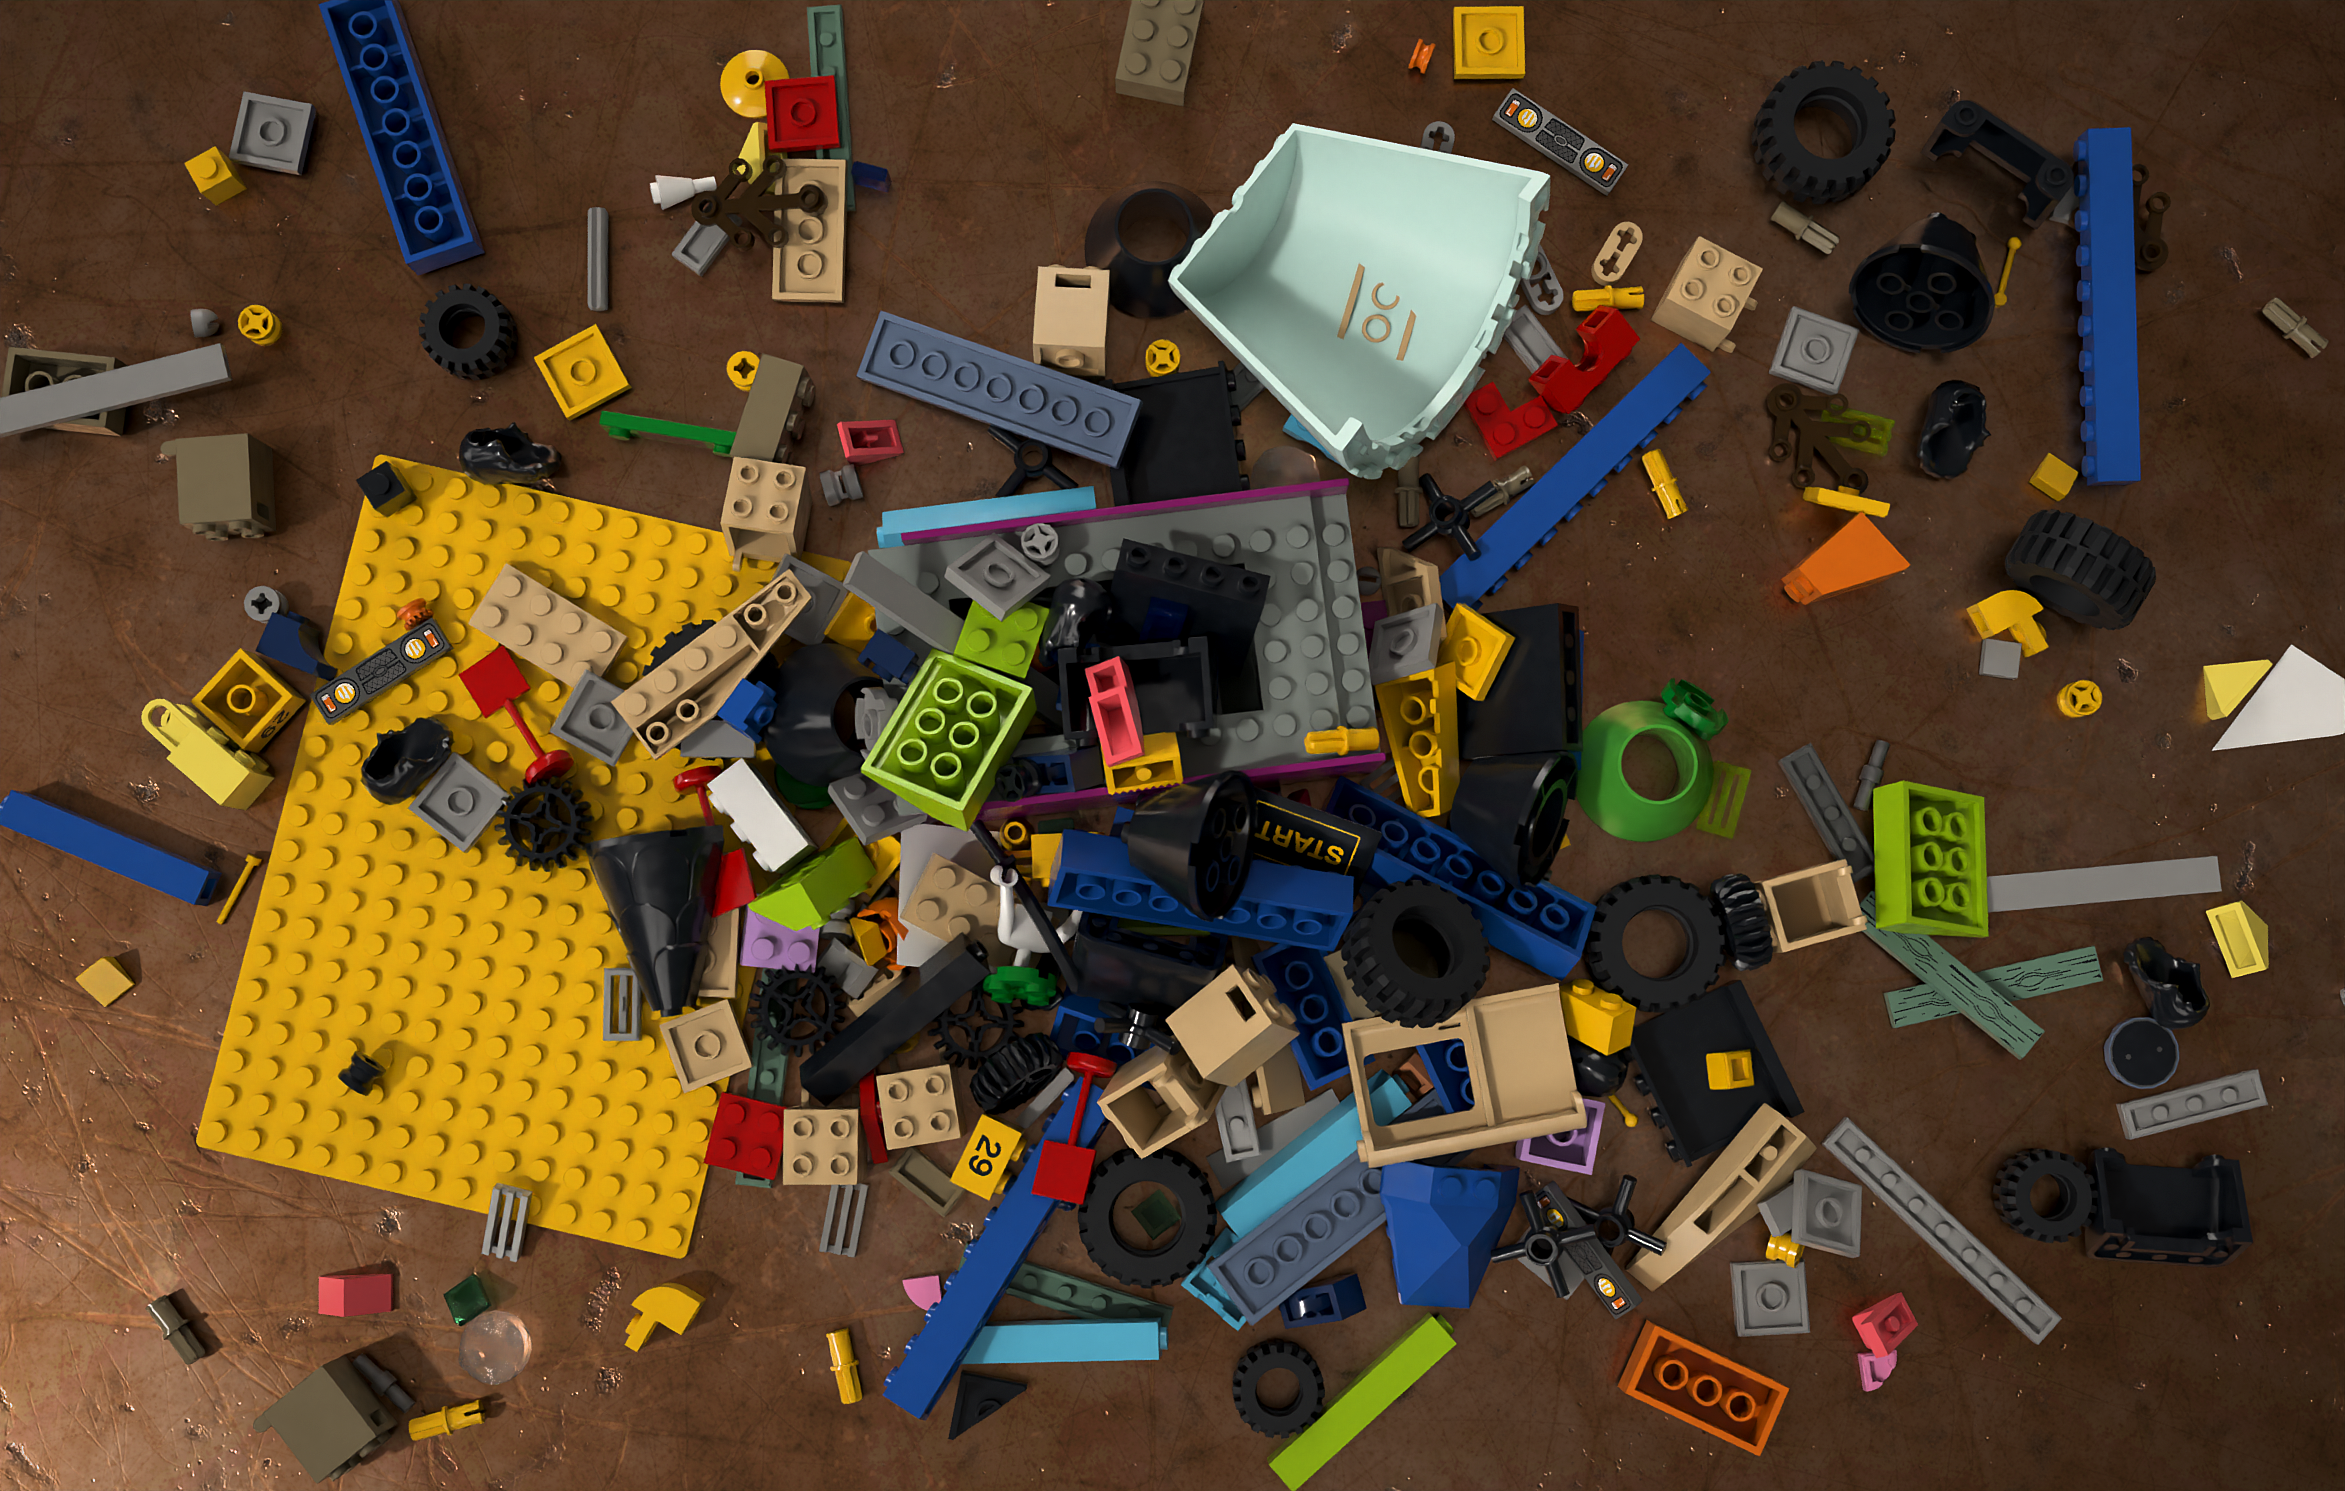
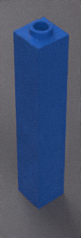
[0,790,222,906]

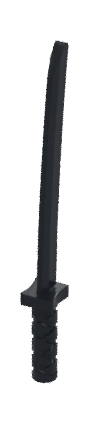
[970,820,1078,994]

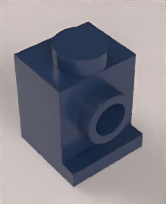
[857,628,920,685]

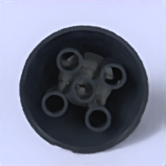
[1849,212,1995,353]
[1121,770,1258,922]

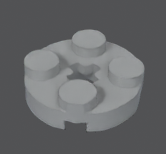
[855,687,898,760]

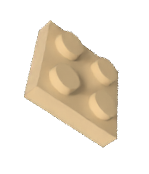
[659,999,754,1093]

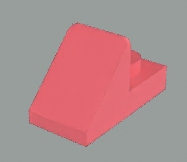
[1852,1292,1918,1359]

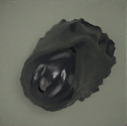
[1916,380,1991,479]
[459,422,562,485]
[1038,577,1114,668]
[360,717,455,805]
[2123,937,2210,1030]
[1567,1035,1629,1098]

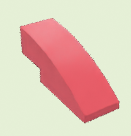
[1084,656,1145,768]

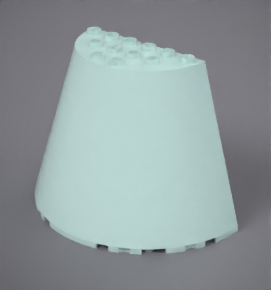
[1168,123,1550,479]

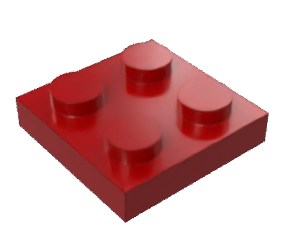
[764,75,841,153]
[703,1091,790,1180]

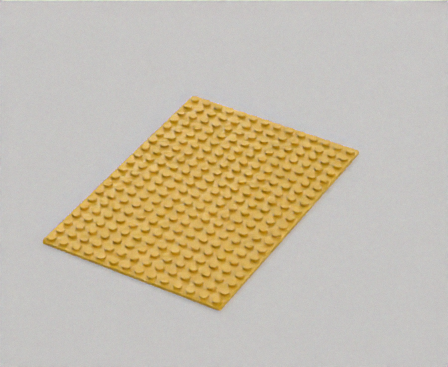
[196,455,852,1259]

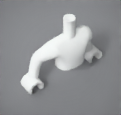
[990,865,1083,967]

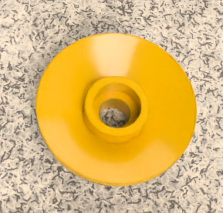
[720,50,790,119]

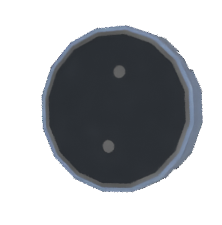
[2104,1017,2180,1089]

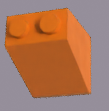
[1781,511,1910,605]

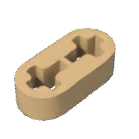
[1591,222,1643,286]
[845,967,910,1017]

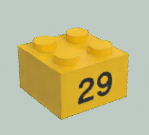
[190,648,307,753]
[950,1112,1028,1200]

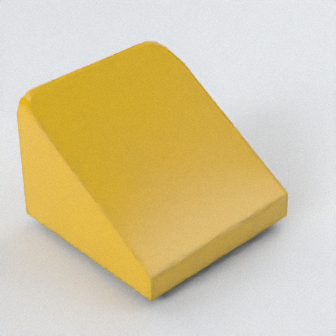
[2029,453,2078,502]
[849,917,887,966]
[76,956,135,1007]
[1706,1050,1754,1090]

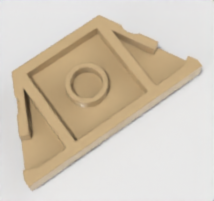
[1377,547,1447,645]

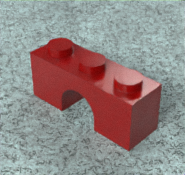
[1528,305,1640,414]

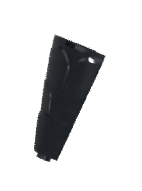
[585,825,724,1017]

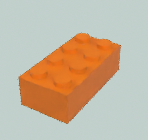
[1617,1320,1790,1456]

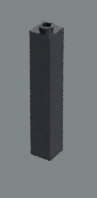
[799,932,990,1107]

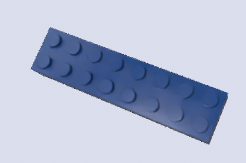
[318,0,485,276]
[1321,775,1596,981]
[1047,829,1354,952]

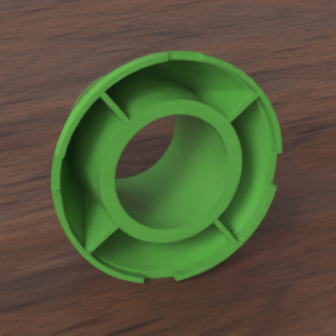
[1576,700,1714,842]

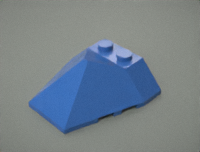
[1379,1159,1520,1308]

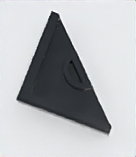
[948,1370,1028,1440]

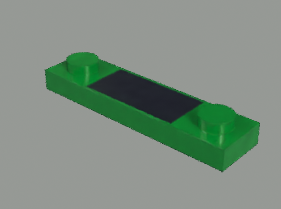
[599,410,737,457]

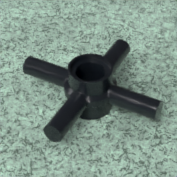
[987,425,1079,498]
[1402,473,1498,561]
[1094,1000,1181,1055]
[1567,1174,1667,1256]
[1491,1190,1599,1298]

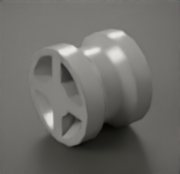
[1021,523,1060,568]
[244,586,289,624]

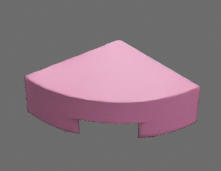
[902,1274,943,1311]
[1857,1349,1897,1392]

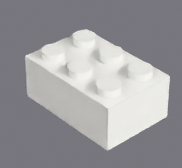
[707,758,818,874]

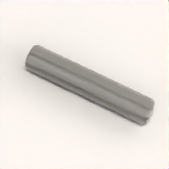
[588,207,608,311]

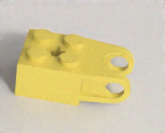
[141,699,274,810]

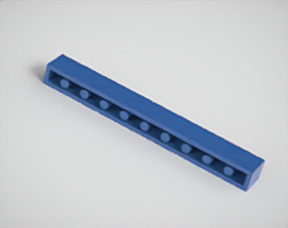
[2073,127,2141,486]
[1439,343,1711,615]
[883,1076,1110,1421]

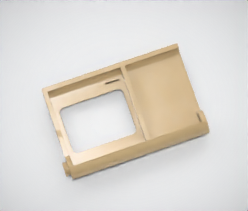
[1342,983,1587,1168]

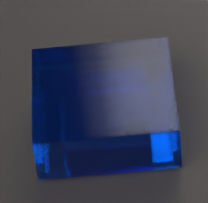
[851,161,892,193]

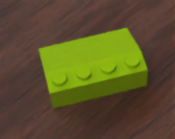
[861,648,1037,832]
[1873,780,1989,938]

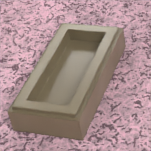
[888,1146,966,1217]

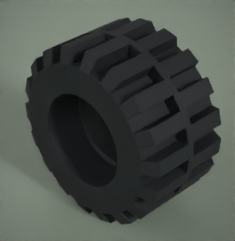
[419,283,518,380]
[1993,1148,2098,1243]
[1232,1339,1325,1439]

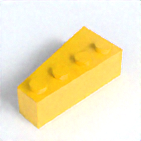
[1374,661,1460,818]

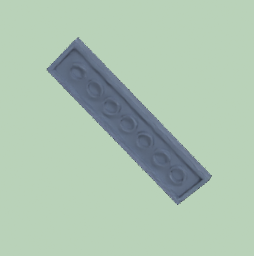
[856,311,1143,469]
[1206,1088,1477,1326]

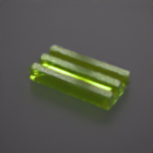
[1820,403,1895,456]
[1696,760,1752,839]

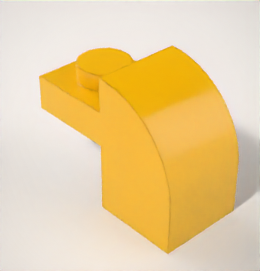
[1966,590,2049,658]
[624,1283,706,1352]

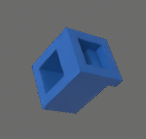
[717,678,778,744]

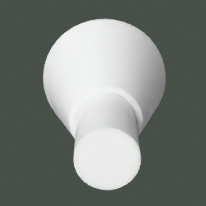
[650,175,717,210]

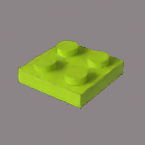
[953,600,1050,681]

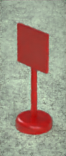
[458,645,574,787]
[672,766,757,918]
[1031,1052,1118,1205]

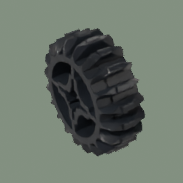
[494,775,594,872]
[1709,873,1773,971]
[747,963,846,1057]
[927,979,1024,1071]
[969,1032,1064,1115]

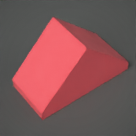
[837,420,904,467]
[319,1274,393,1317]

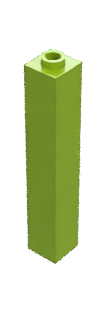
[1267,1311,1457,1491]

